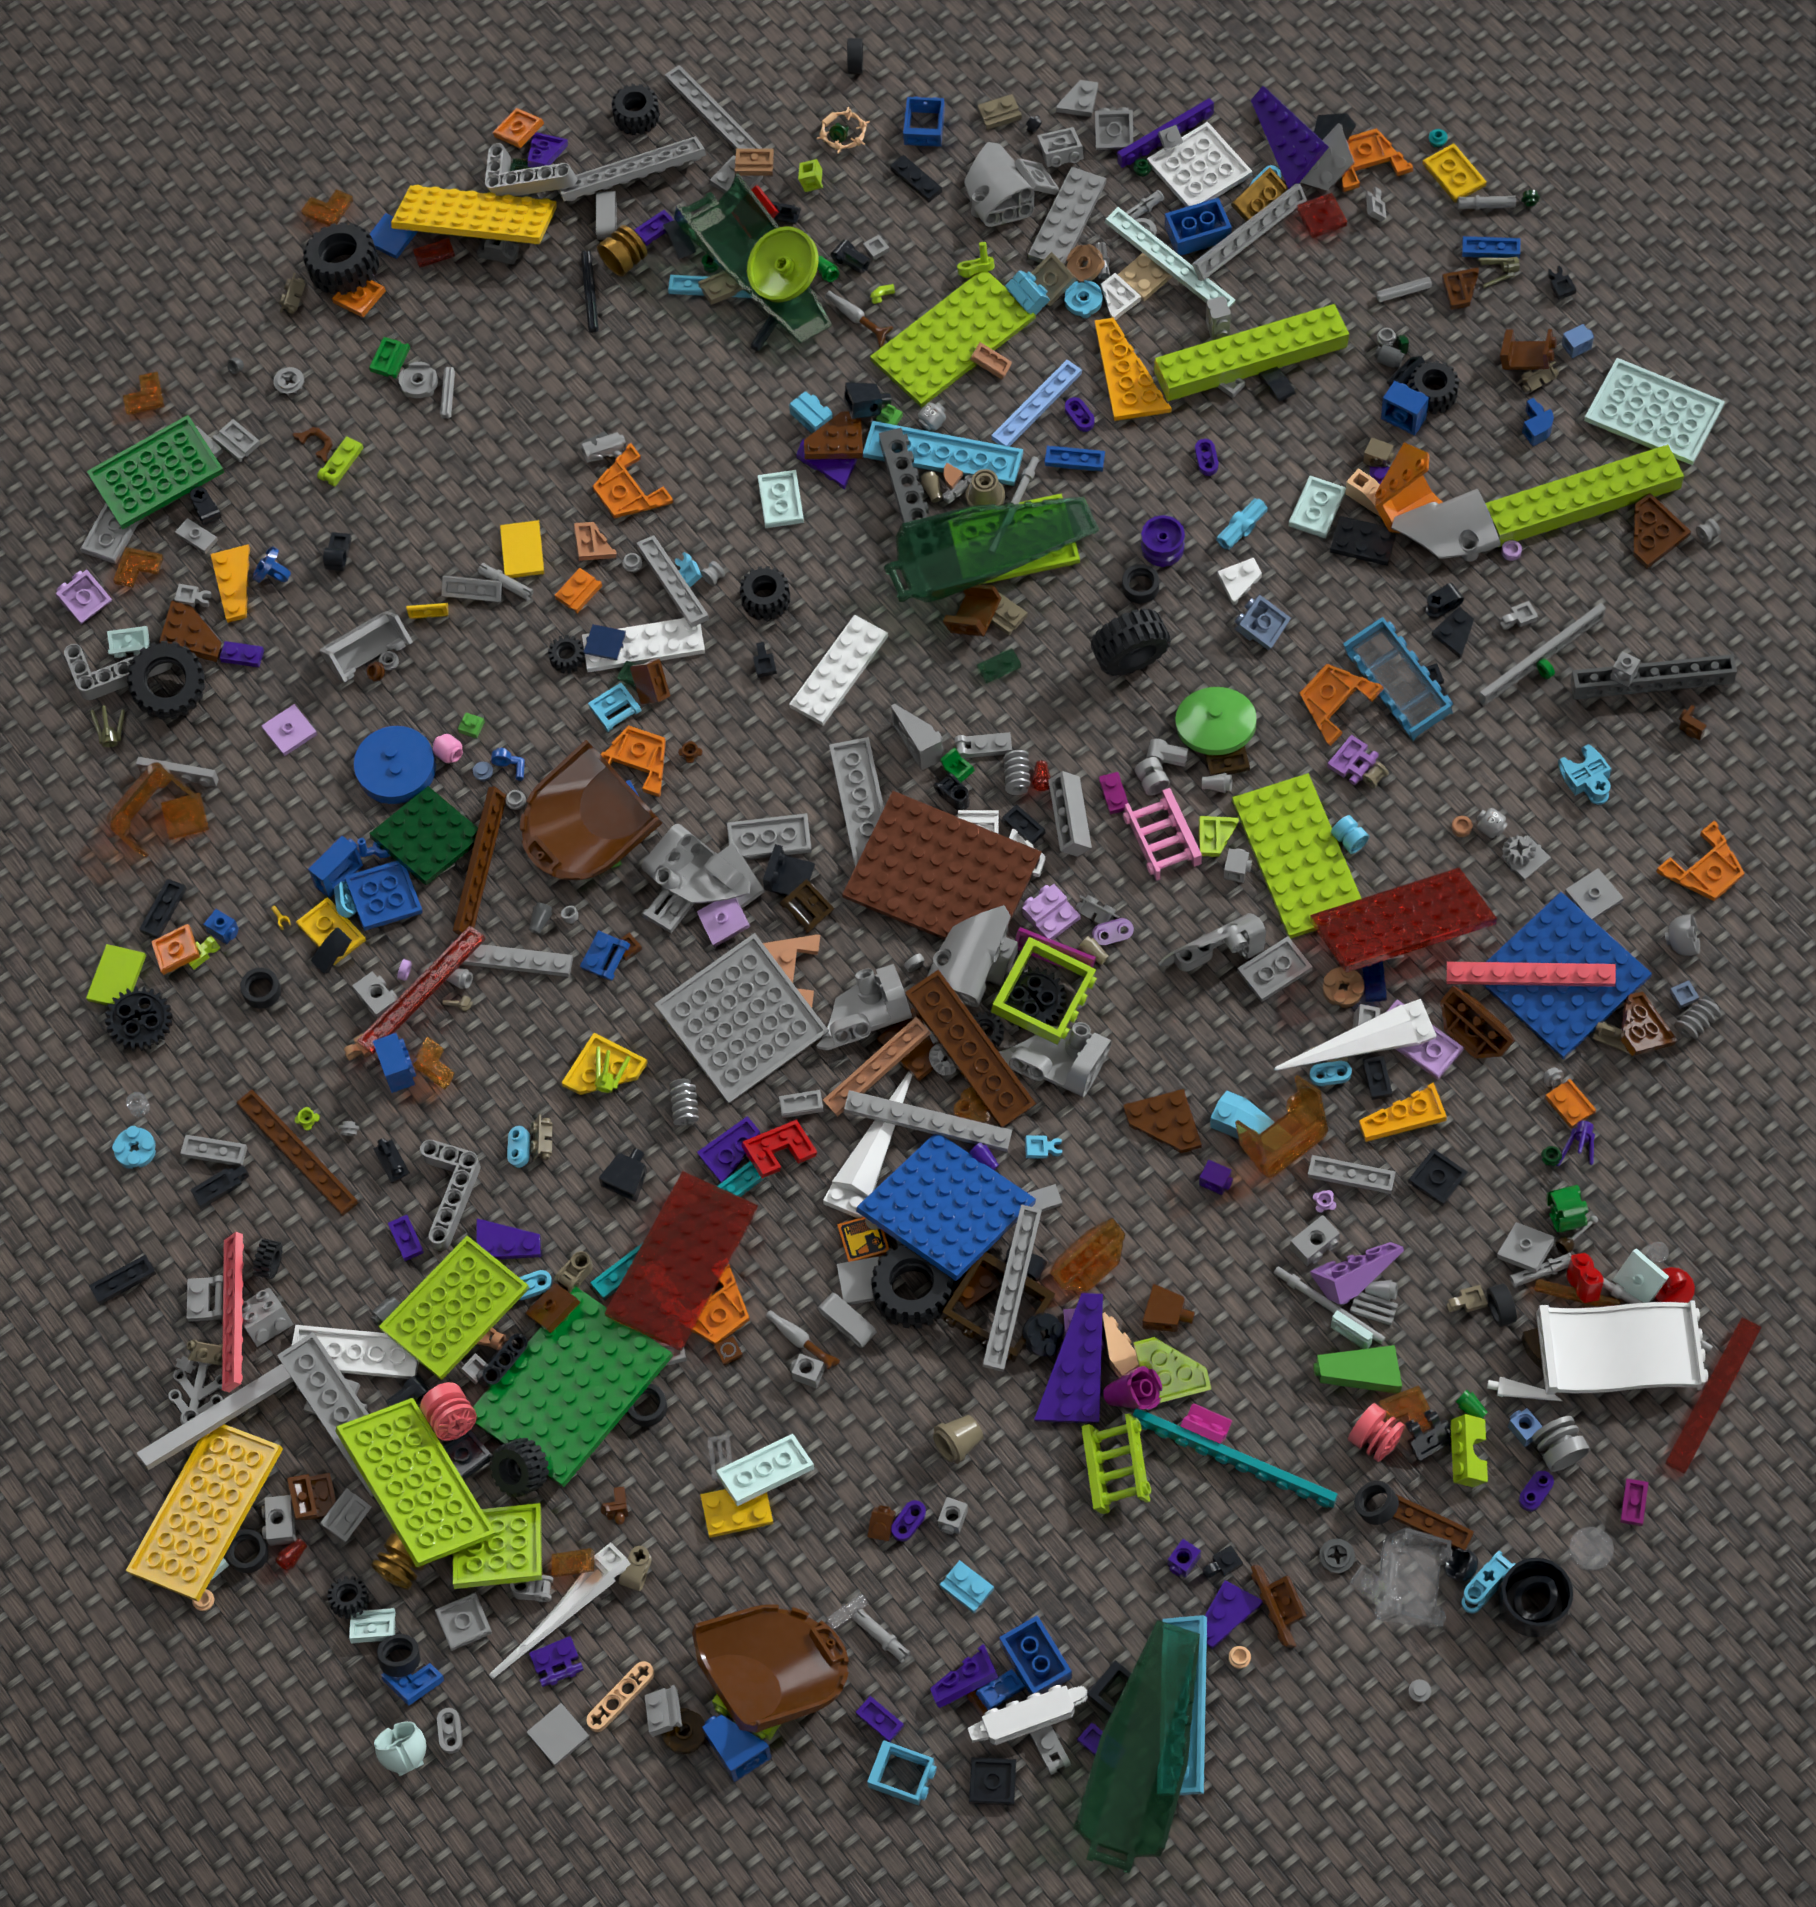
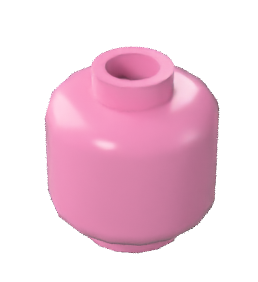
[433,734,463,764]

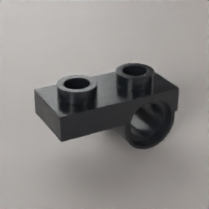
[323,532,352,571]

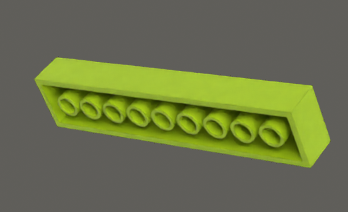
[1154,304,1349,401]
[1485,444,1684,547]

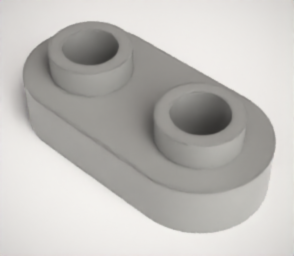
[437,1708,463,1754]

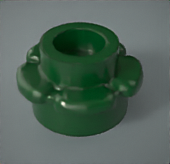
[1133,159,1152,177]
[1521,190,1540,207]
[1541,1146,1562,1166]

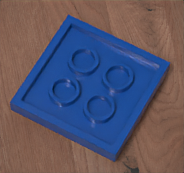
[345,861,422,931]

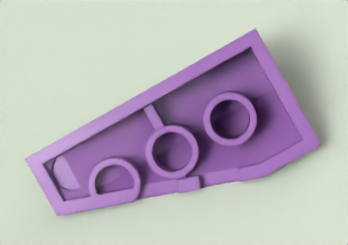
[1310,1242,1404,1304]

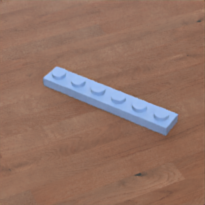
[991,360,1082,447]

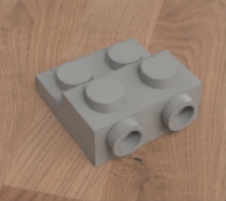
[1095,107,1133,150]
[1037,127,1084,167]

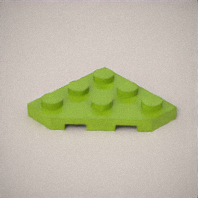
[1133,1337,1211,1403]

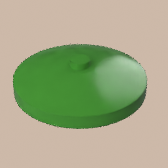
[1176,687,1256,755]

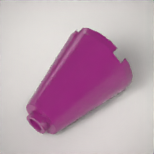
[1103,1366,1162,1410]

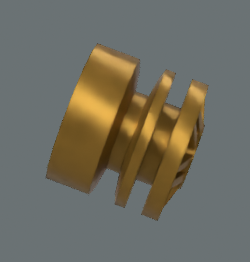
[597,225,648,277]
[371,1533,426,1590]

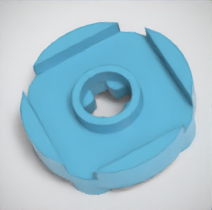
[1065,280,1103,318]
[112,1126,156,1169]

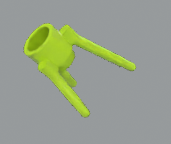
[595,1046,631,1093]

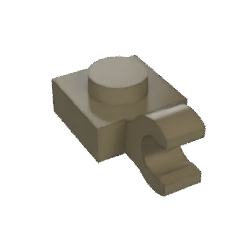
[1446,1285,1488,1313]

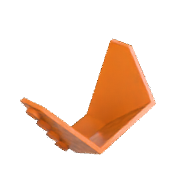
[1375,442,1443,533]

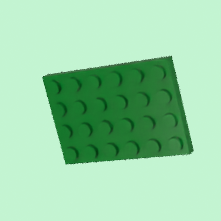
[87,415,225,530]

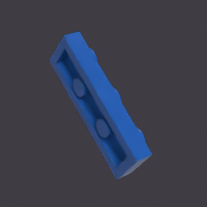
[1462,236,1521,259]
[1045,446,1105,472]

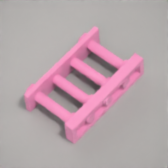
[1123,788,1202,881]

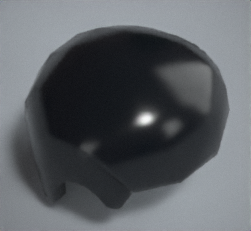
[1445,1548,1479,1582]

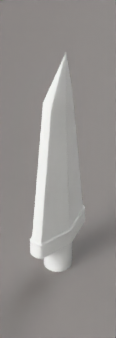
[1487,1377,1562,1401]

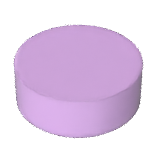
[1501,540,1522,561]
[397,959,412,981]

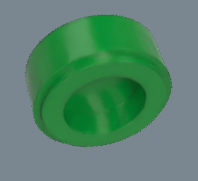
[1536,658,1555,679]

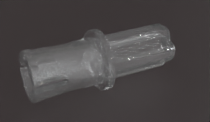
[827,1593,869,1629]

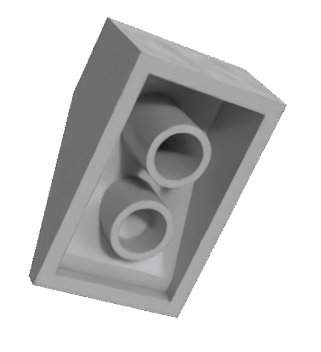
[891,704,944,771]

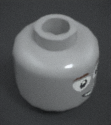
[918,402,946,431]
[1476,808,1507,838]

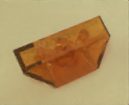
[1050,1218,1125,1291]

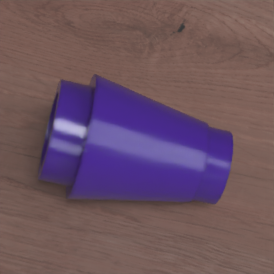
[969,1142,999,1171]

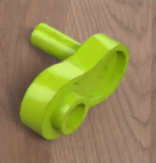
[957,242,995,278]

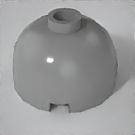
[1665,914,1700,956]

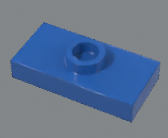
[976,1669,1025,1710]

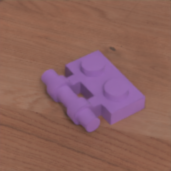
[1327,735,1379,785]

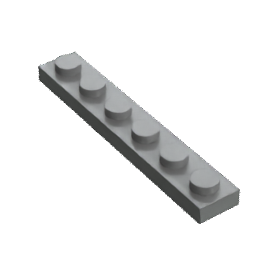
[637,535,709,628]
[448,941,573,977]

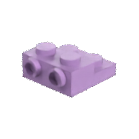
[56,570,112,624]
[1022,884,1080,940]

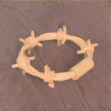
[817,107,870,154]

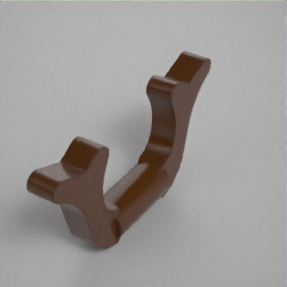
[293,427,333,464]

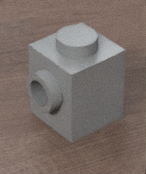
[1224,848,1252,883]

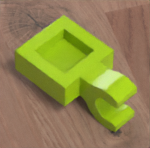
[189,936,221,970]

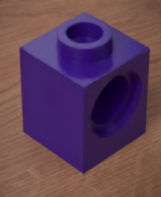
[1199,1159,1233,1195]
[1168,1539,1201,1578]

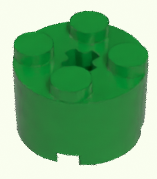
[1546,1185,1588,1233]

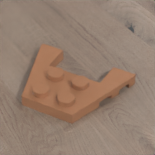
[763,935,820,1008]

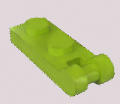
[317,436,364,486]

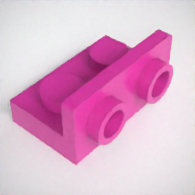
[1181,1404,1232,1444]

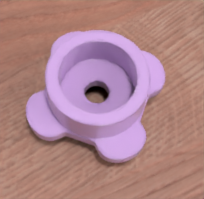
[1313,1190,1336,1213]

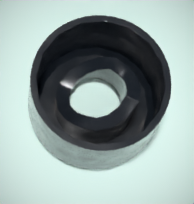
[1499,1558,1573,1638]

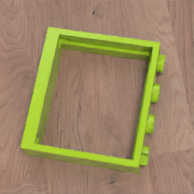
[991,937,1097,1045]

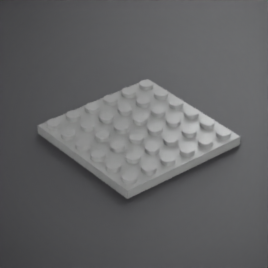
[654,933,829,1104]

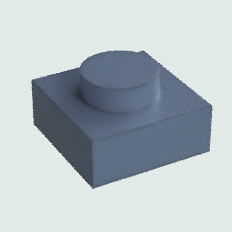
[1670,981,1699,1009]

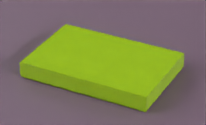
[86,944,146,1006]

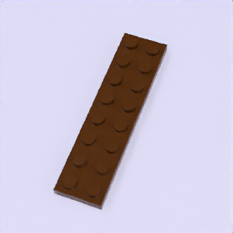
[905,969,1036,1128]

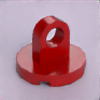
[1654,1267,1695,1303]

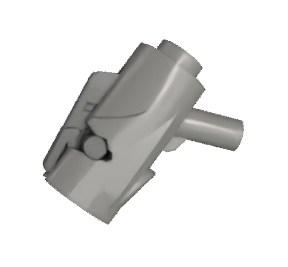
[581,432,626,463]

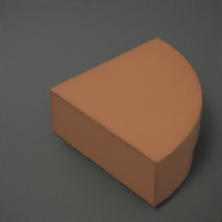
[944,463,963,490]

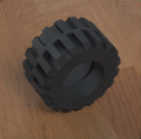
[611,84,660,135]
[1409,360,1459,414]
[740,566,790,621]
[490,1438,549,1497]

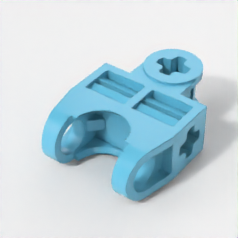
[1558,744,1611,805]
[1461,1551,1515,1613]

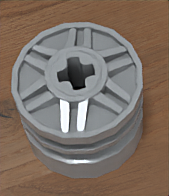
[1532,1416,1591,1472]

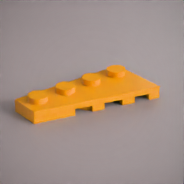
[211,544,250,623]
[1359,1082,1447,1142]

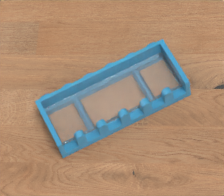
[1343,617,1453,741]

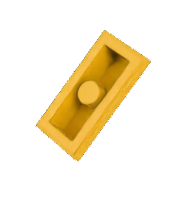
[406,603,448,619]

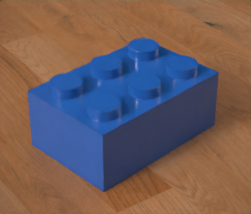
[1165,197,1232,256]
[999,1615,1072,1695]

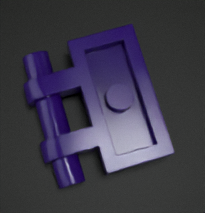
[529,1636,584,1687]

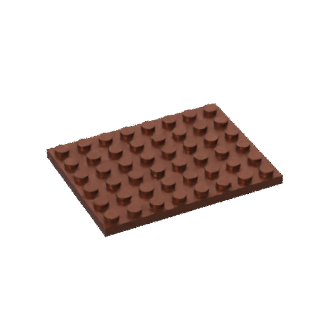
[842,791,1042,940]

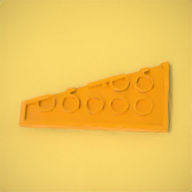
[1095,318,1172,421]

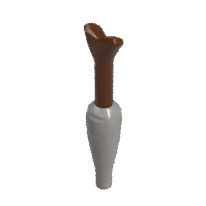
[826,291,893,348]
[766,1310,840,1369]

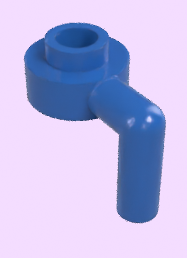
[491,748,525,781]
[357,838,391,858]

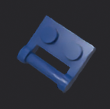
[580,930,630,981]

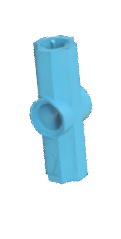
[1216,498,1268,550]

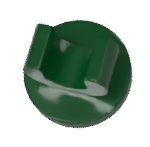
[829,123,849,143]

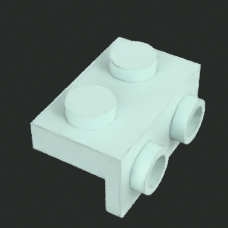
[107,626,150,658]

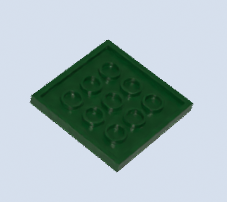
[369,786,478,885]

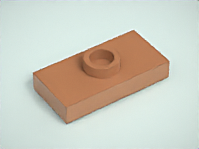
[970,342,1012,379]

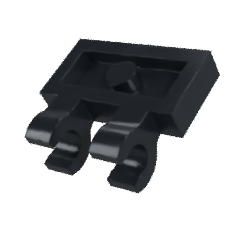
[1405,1409,1452,1461]

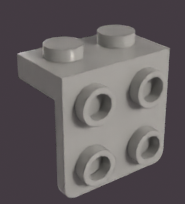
[242,1288,294,1347]

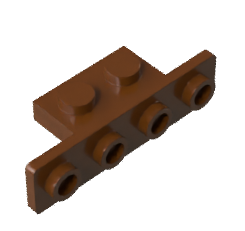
[1251,1565,1307,1648]

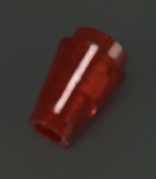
[1032,760,1051,791]
[275,1538,307,1571]

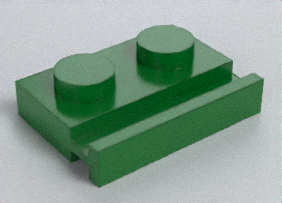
[369,337,410,379]

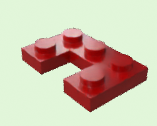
[741,1120,817,1178]

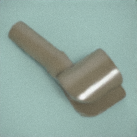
[443,996,473,1011]

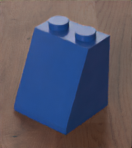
[702,1715,772,1782]

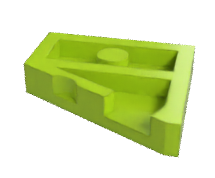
[1199,816,1239,857]

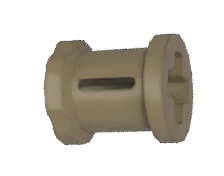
[1362,762,1389,789]

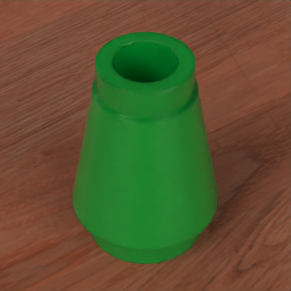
[817,256,839,282]
[1455,1390,1488,1418]

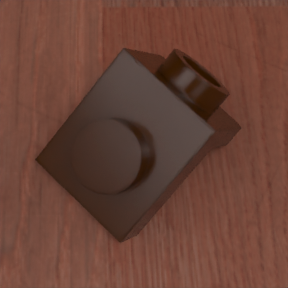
[1679,705,1707,740]
[867,1505,896,1542]

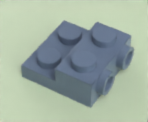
[1234,594,1291,650]

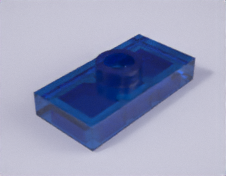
[1362,960,1387,1002]

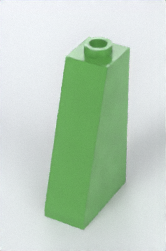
[1313,1345,1402,1394]

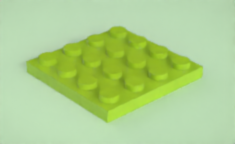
[453,1503,542,1589]

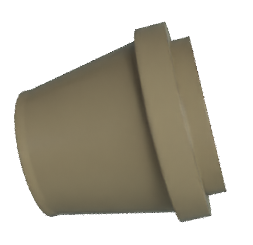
[966,469,1005,512]
[933,1415,983,1464]

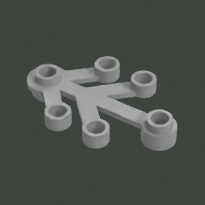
[168,1362,223,1425]

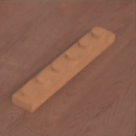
[823,1017,931,1117]

